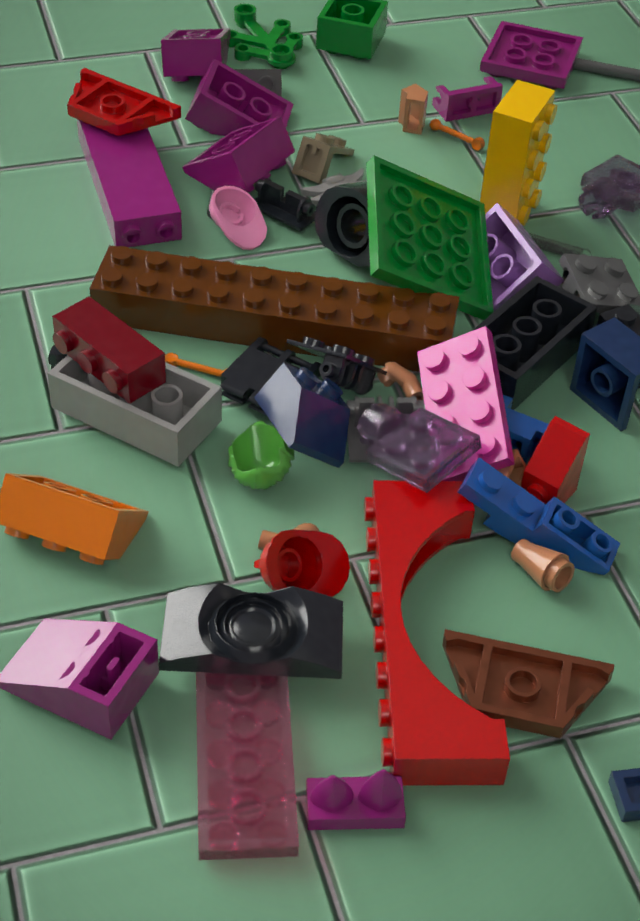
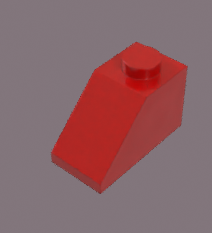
[521,416,590,504]

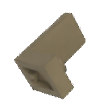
[292,133,355,184]

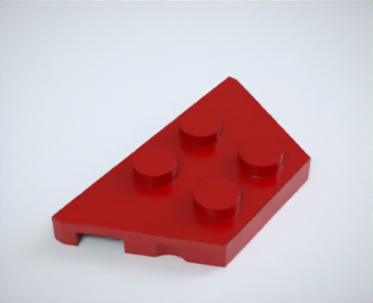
[67,68,181,136]

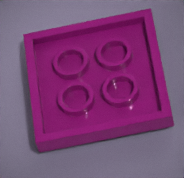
[480,21,583,89]

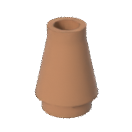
[511,539,575,592]

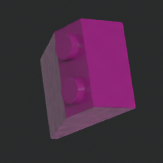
[161,28,231,82]
[185,58,294,136]

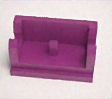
[432,76,503,122]

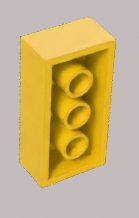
[480,80,557,226]

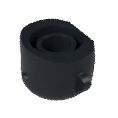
[315,181,370,267]

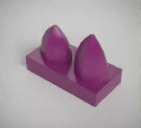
[306,769,406,830]

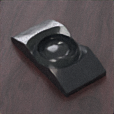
[159,583,343,679]

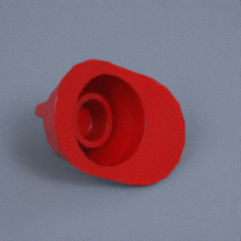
[254,529,350,597]

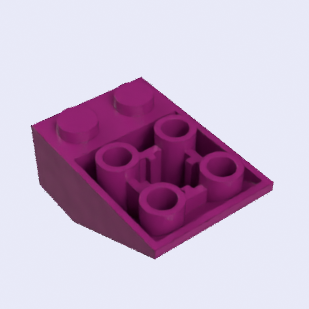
[0,618,159,740]

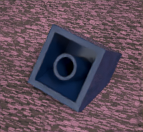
[570,317,640,432]
[254,362,350,468]

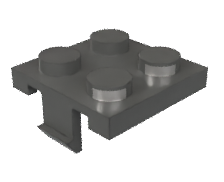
[558,253,640,313]

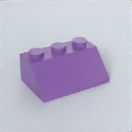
[485,203,564,312]

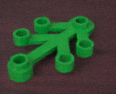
[229,4,303,69]

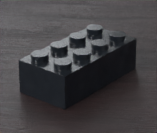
[472,276,598,410]

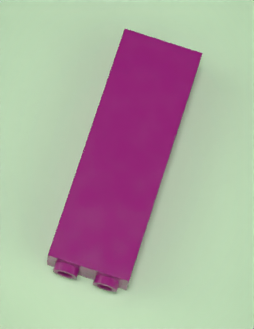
[77,119,182,247]

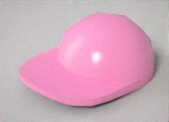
[209,186,267,250]

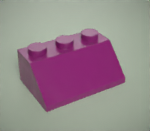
[182,116,295,193]

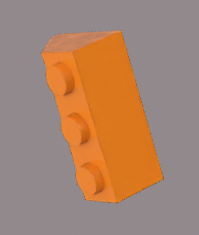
[0,473,149,565]

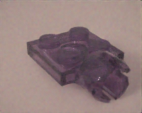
[578,154,640,219]
[357,403,482,493]

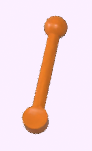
[430,119,485,151]
[165,353,226,377]

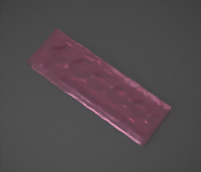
[196,672,299,860]

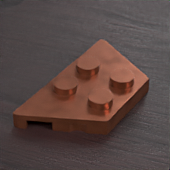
[442,629,615,739]

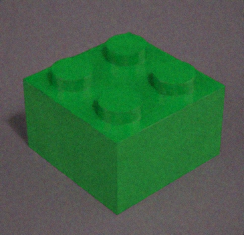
[316,0,388,59]

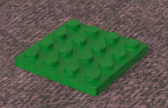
[366,155,494,320]

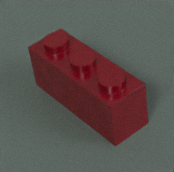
[52,296,166,404]

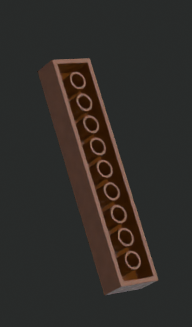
[89,245,459,372]

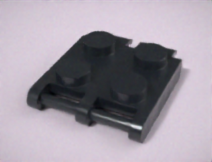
[220,337,321,416]

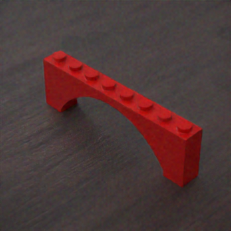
[364,480,510,786]

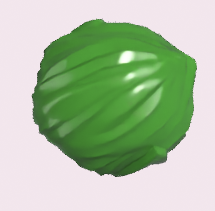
[228,421,295,490]

